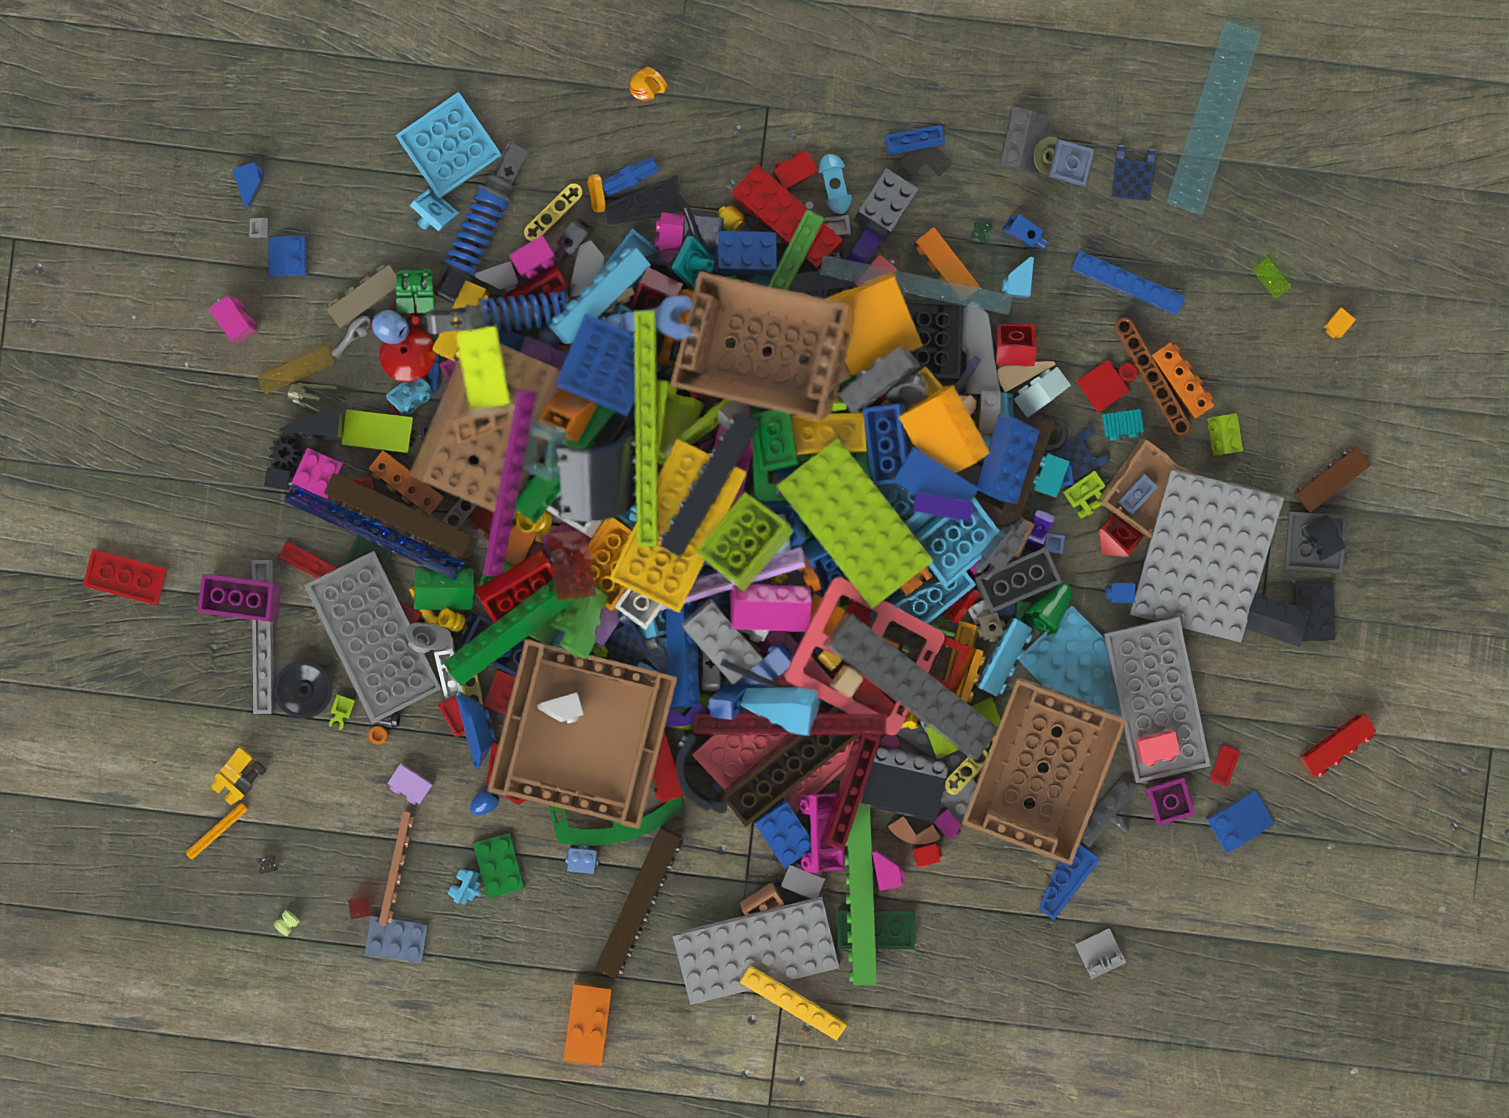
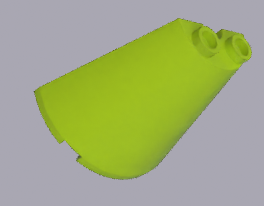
[656,380,705,465]

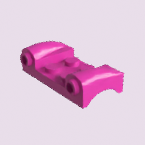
[799,793,845,873]

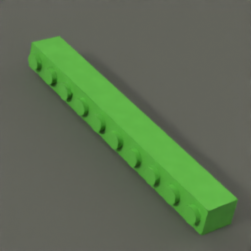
[845,798,877,985]

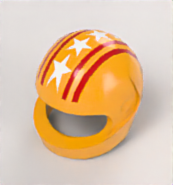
[629,67,667,101]

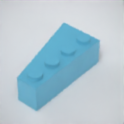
[888,572,976,624]

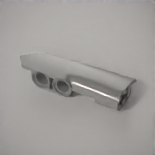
[569,240,604,296]
[962,301,1000,394]

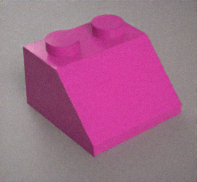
[872,849,905,891]

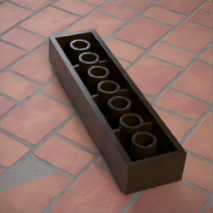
[324,473,478,561]
[719,704,860,827]
[595,826,683,978]

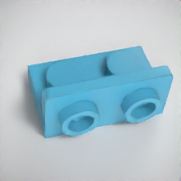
[386,378,433,417]

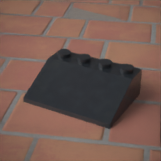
[905,299,963,380]
[860,745,949,822]

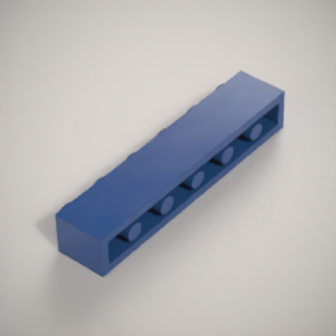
[1070,251,1186,316]
[666,600,700,708]

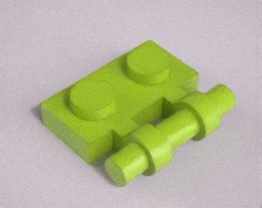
[1063,471,1106,519]

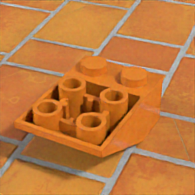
[537,389,598,442]

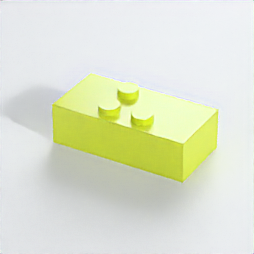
[456,327,510,410]

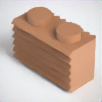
[740,882,784,916]

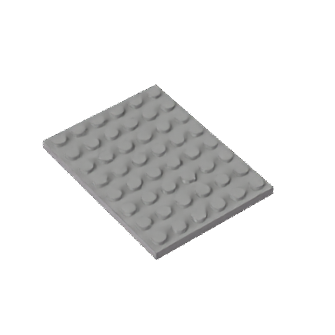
[1129,469,1284,642]

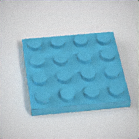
[395,92,502,199]

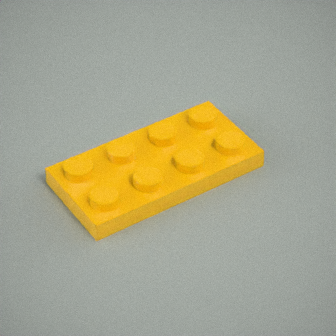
[792,413,866,455]

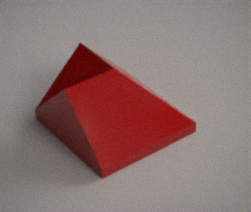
[1096,513,1144,557]

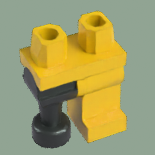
[211,747,267,805]

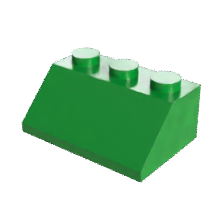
[414,568,474,610]

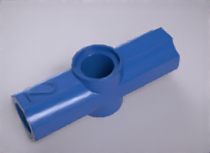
[602,157,659,197]

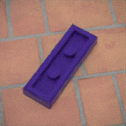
[913,492,974,522]

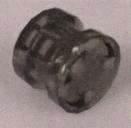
[256,855,278,874]

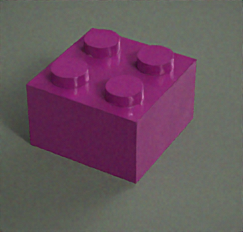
[1145,777,1195,826]

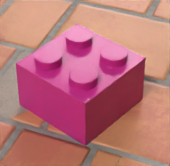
[292,448,345,499]

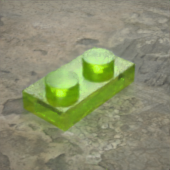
[1252,257,1291,299]

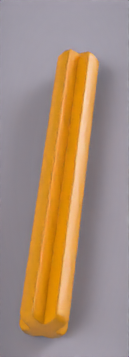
[186,803,248,859]

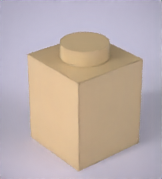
[830,666,864,697]

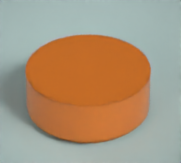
[368,725,388,745]

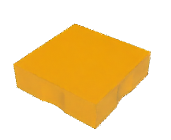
[823,271,922,375]

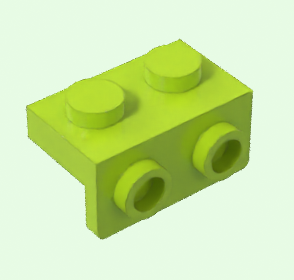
[1208,413,1243,456]

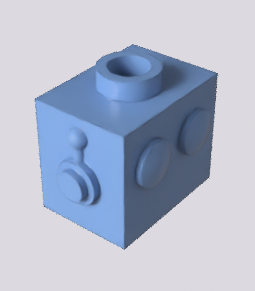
[566,845,599,874]

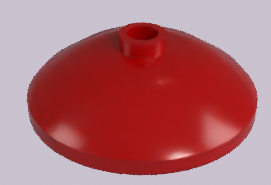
[379,326,436,382]

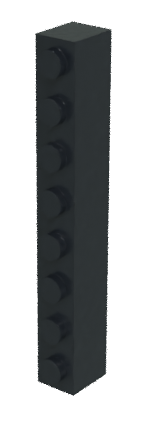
[659,411,760,558]

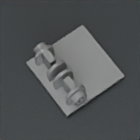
[1075,928,1126,979]

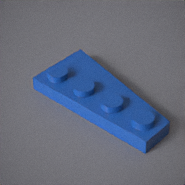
[1039,844,1100,921]

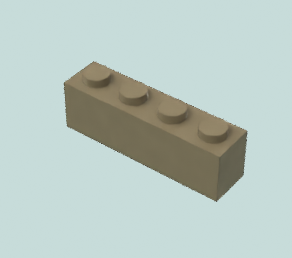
[326,265,397,329]

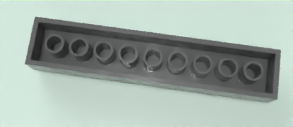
[823,614,998,760]

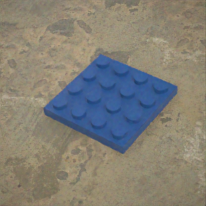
[555,314,657,416]

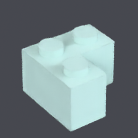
[1014,367,1071,418]

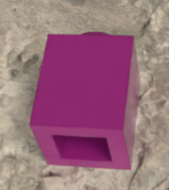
[934,808,962,839]

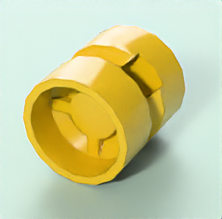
[516,510,552,533]

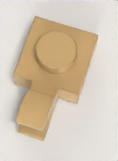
[604,287,635,313]

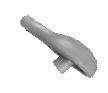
[332,316,371,358]

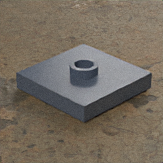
[1048,139,1095,187]

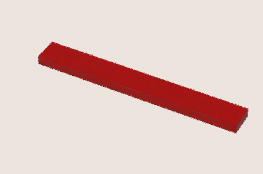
[278,540,421,624]

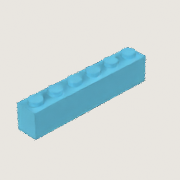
[549,248,650,344]

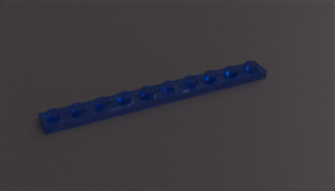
[285,485,465,580]

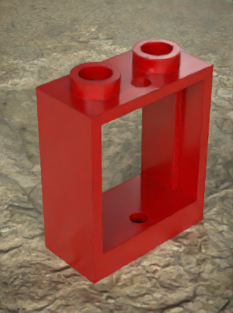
[924,635,976,692]

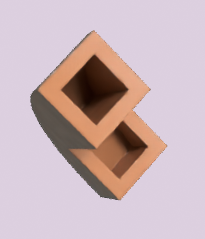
[887,815,940,844]

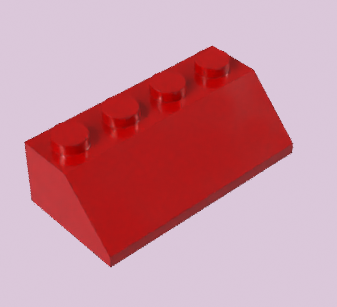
[1298,712,1376,778]

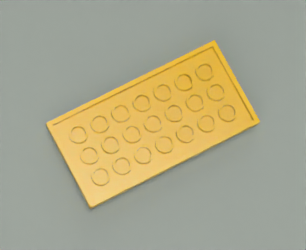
[609,439,747,613]

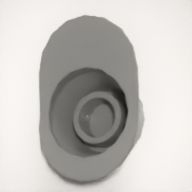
[406,623,452,653]

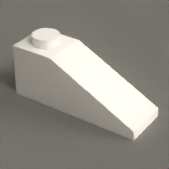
[434,638,463,700]

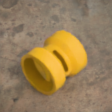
[438,608,465,632]

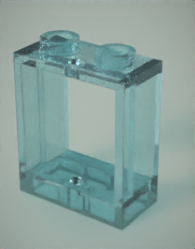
[522,420,566,480]

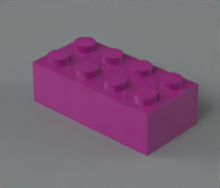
[198,574,282,622]

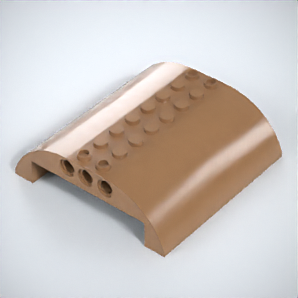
[488,640,677,829]

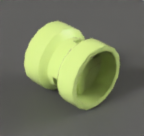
[273,910,300,936]

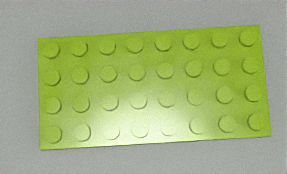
[776,438,933,609]

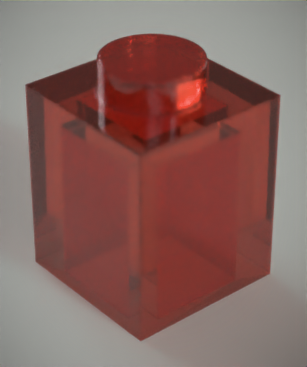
[348,895,372,919]

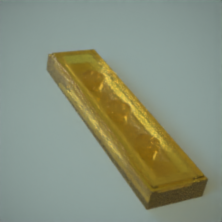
[257,346,335,395]

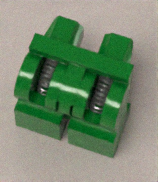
[396,269,436,313]

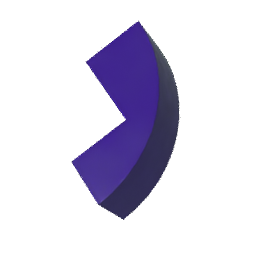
[843,229,883,274]
[665,704,708,726]

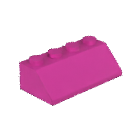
[730,584,811,632]

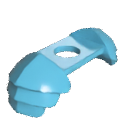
[818,154,852,215]

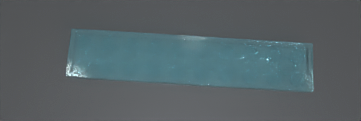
[1165,20,1262,216]

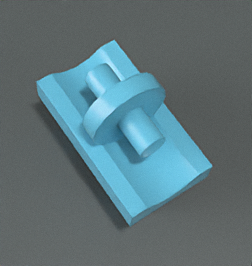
[448,869,482,905]

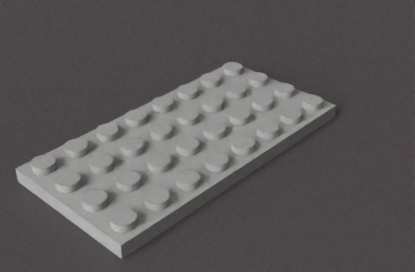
[304,551,441,723]
[1104,616,1211,783]
[672,897,839,1005]

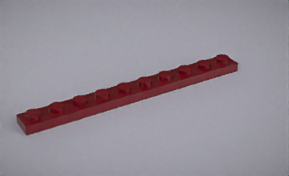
[694,714,887,735]

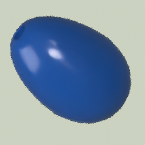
[470,788,499,816]

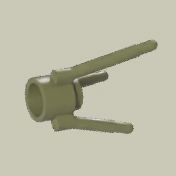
[288,382,337,413]

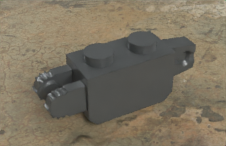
[975,519,1029,580]

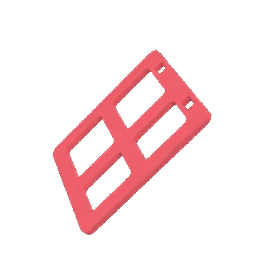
[785,577,944,735]

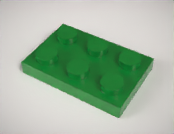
[752,409,799,472]
[473,833,525,899]

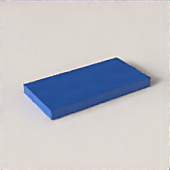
[893,447,978,522]

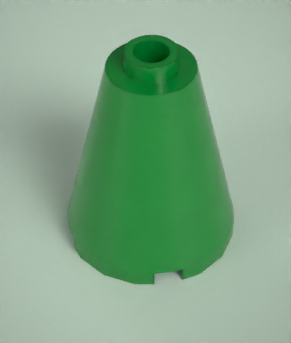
[1024,583,1073,637]

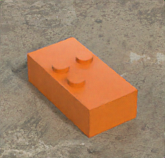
[563,982,612,1066]

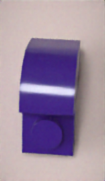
[1024,510,1055,552]

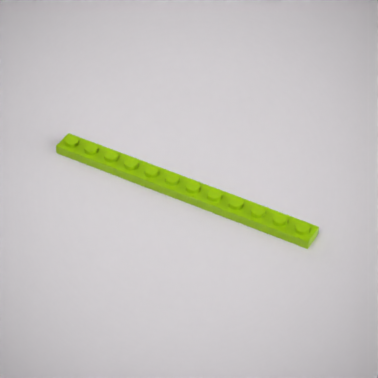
[635,311,658,546]

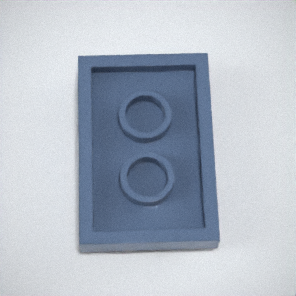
[365,915,428,963]

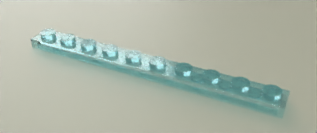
[820,255,1013,315]

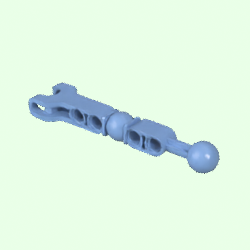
[538,296,692,347]

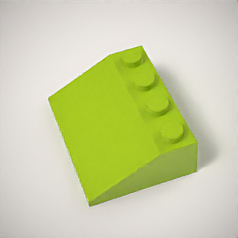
[695,493,793,591]

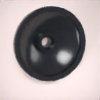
[274,661,332,719]

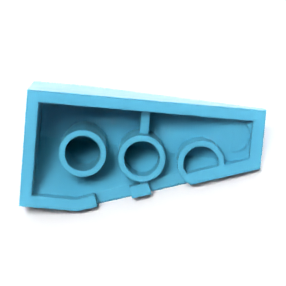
[741,687,820,736]

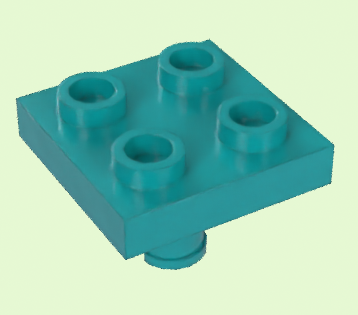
[672,236,714,290]

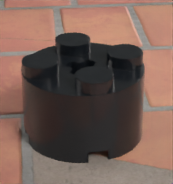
[1304,515,1346,561]

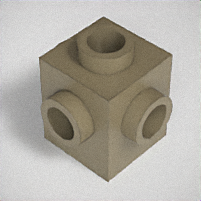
[976,612,1006,642]

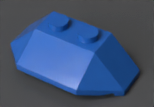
[456,691,495,769]

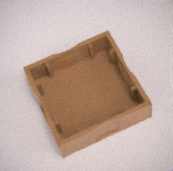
[1097,438,1193,539]

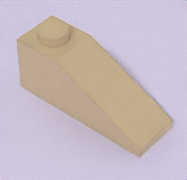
[996,361,1056,393]

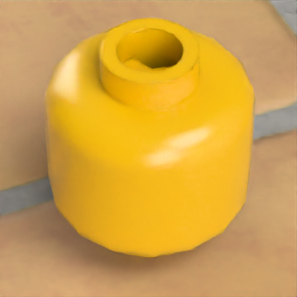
[717,205,745,231]

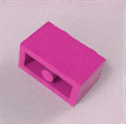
[655,213,685,252]

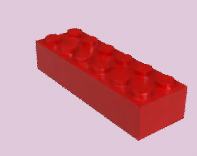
[732,164,843,271]

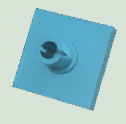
[410,188,459,231]

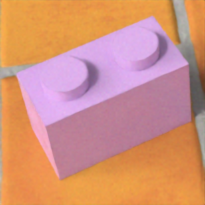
[387,763,433,805]

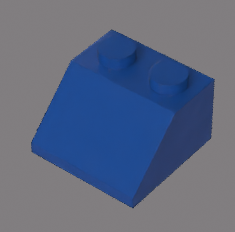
[268,236,307,276]

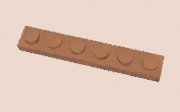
[378,811,414,926]

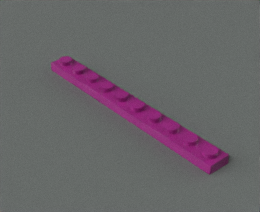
[483,389,537,576]

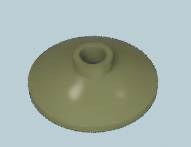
[1034,136,1058,175]

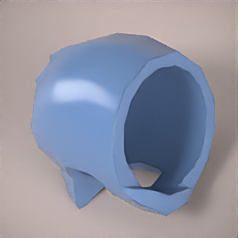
[372,310,410,344]

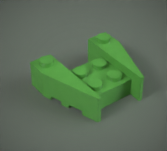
[527,585,608,659]

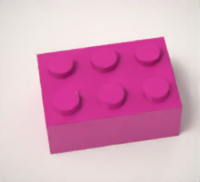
[509,236,557,280]
[209,296,257,344]

